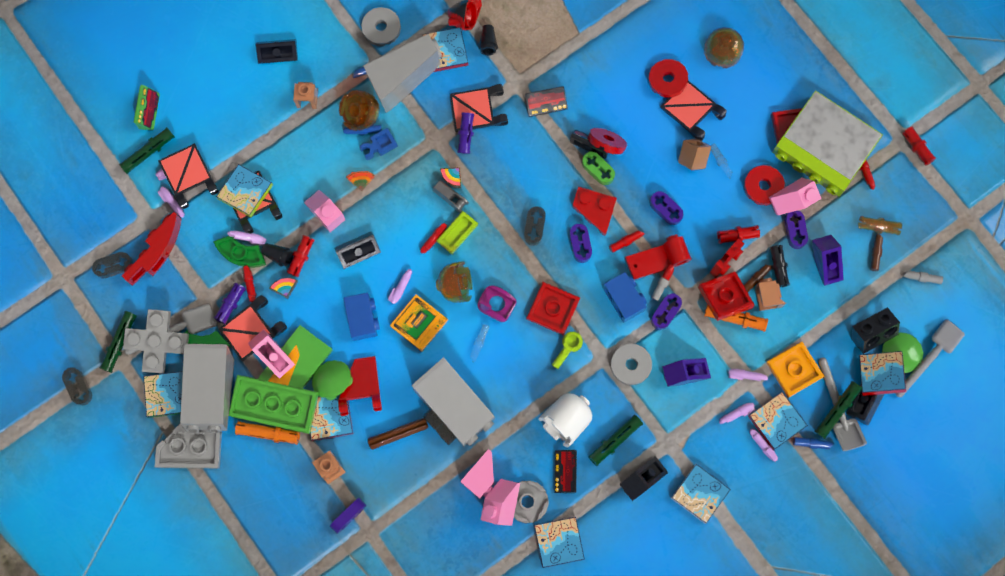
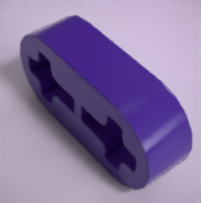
[650,191,683,225]
[784,210,808,249]
[570,224,592,263]
[651,294,682,330]
[330,498,367,534]

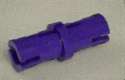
[457,112,474,154]
[214,283,246,325]

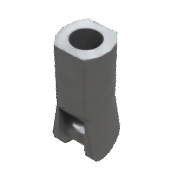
[433,180,469,213]

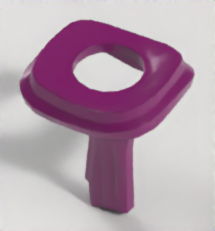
[478,286,516,322]

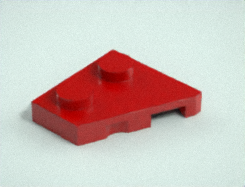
[572,187,617,236]
[710,238,745,278]

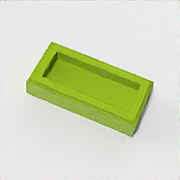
[437,211,478,254]

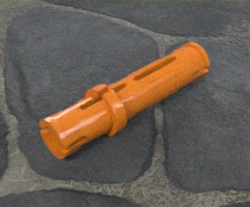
[704,304,768,332]
[235,421,300,445]

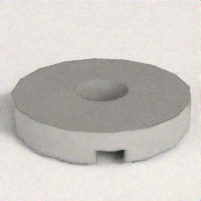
[361,7,401,46]
[611,344,652,385]
[514,480,549,523]

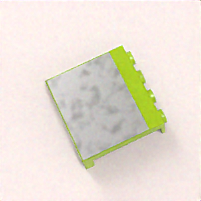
[772,90,883,197]

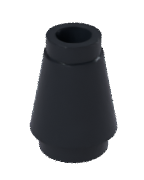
[478,25,498,56]
[261,243,293,267]

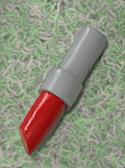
[651,264,674,301]

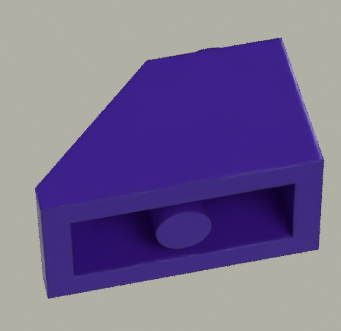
[812,235,844,286]
[662,358,711,387]

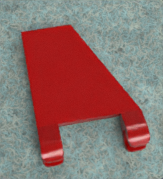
[338,356,382,416]

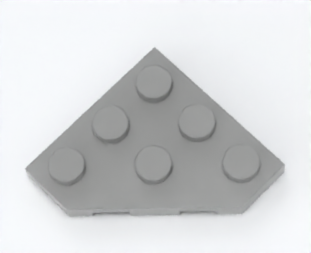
[155,424,222,469]

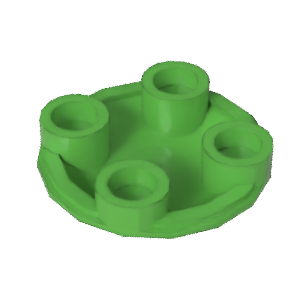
[882,333,923,373]
[312,360,353,401]

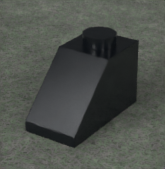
[620,456,668,501]

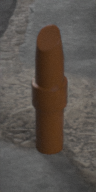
[870,233,883,271]
[744,265,772,292]

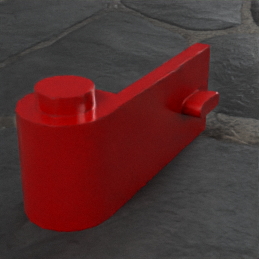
[625,234,692,280]

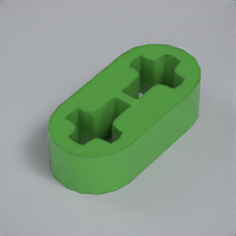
[582,152,615,185]

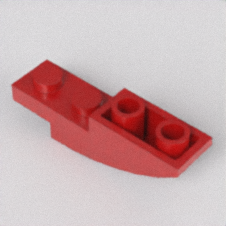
[122,212,182,286]

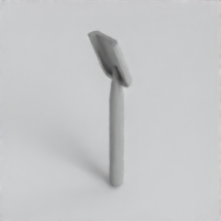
[124,303,217,355]
[895,320,965,397]
[819,358,867,451]

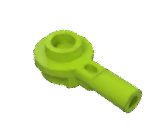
[552,332,583,369]

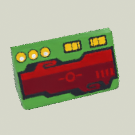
[134,85,160,130]

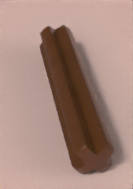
[368,418,428,449]

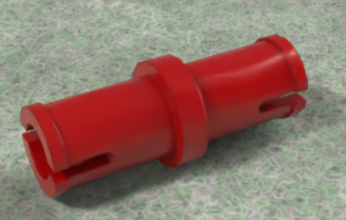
[902,126,936,166]
[717,225,760,244]
[287,235,315,277]

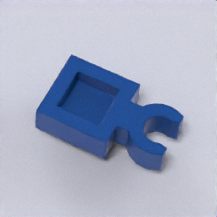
[360,128,398,160]

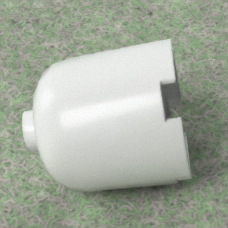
[539,393,593,447]

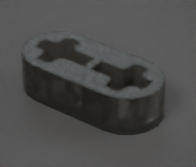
[524,206,546,246]
[92,252,133,279]
[62,367,92,406]
[423,409,456,445]

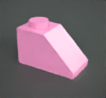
[769,178,821,215]
[304,190,345,232]
[248,329,295,379]
[460,449,494,499]
[481,479,520,526]

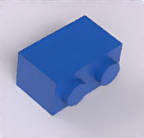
[603,272,647,323]
[344,293,380,341]

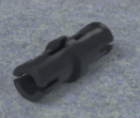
[770,245,790,287]

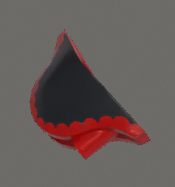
[447,0,482,30]

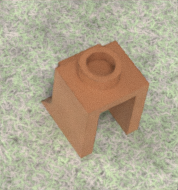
[293,82,318,109]
[755,278,786,311]
[312,451,346,484]

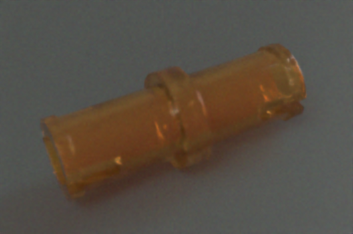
[858,216,902,235]

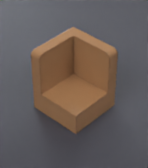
[678,139,711,170]

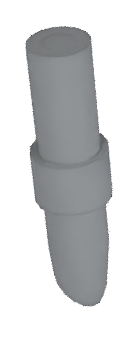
[902,271,943,284]

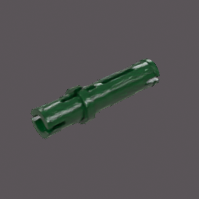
[119,127,175,174]
[99,311,137,373]
[815,381,863,439]
[588,414,643,466]

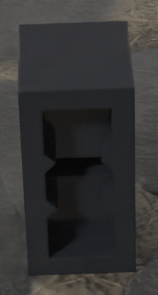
[851,307,900,354]

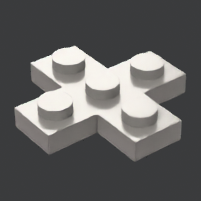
[123,309,189,373]

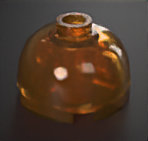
[704,27,744,68]
[339,90,380,131]
[436,261,473,303]

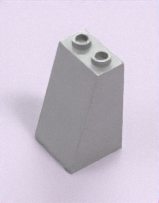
[363,34,442,113]
[180,344,235,433]
[412,357,495,447]

